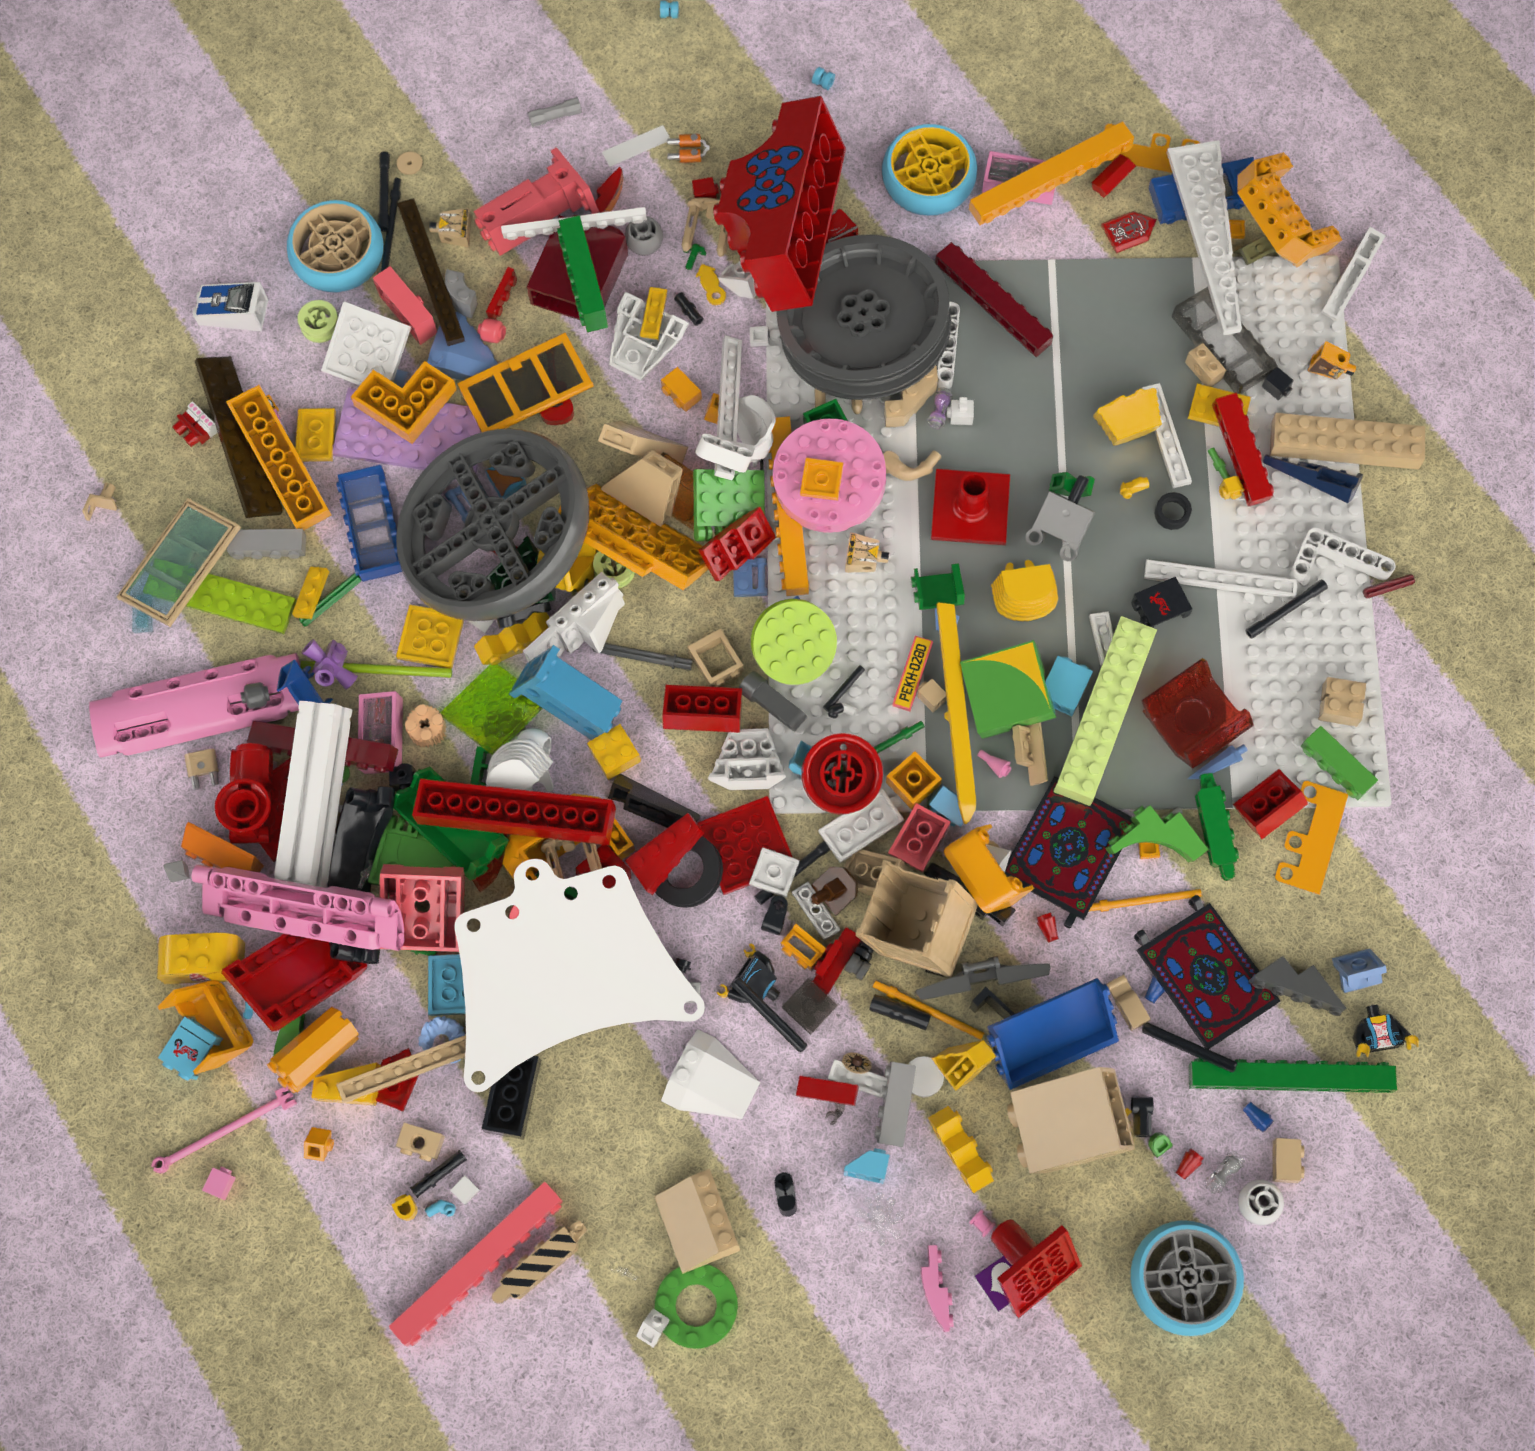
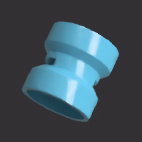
[660,0,679,19]
[812,67,835,90]

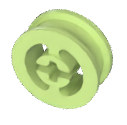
[298,300,338,343]
[593,551,635,589]

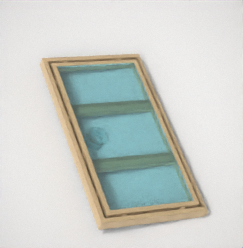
[116,498,241,627]

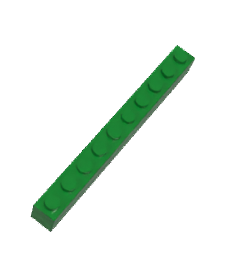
[1189,1058,1397,1093]

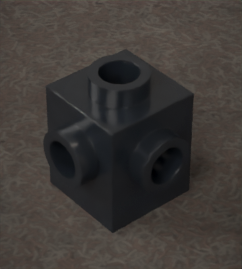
[389,763,416,791]

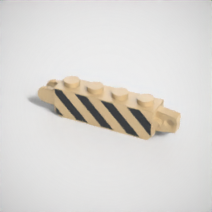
[492,1220,588,1304]

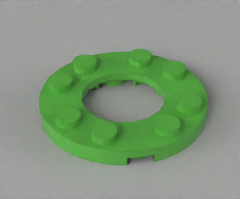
[655,1264,738,1349]

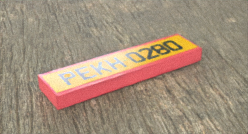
[892,636,933,712]

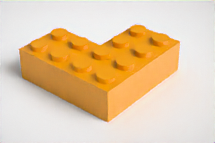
[351,361,457,444]

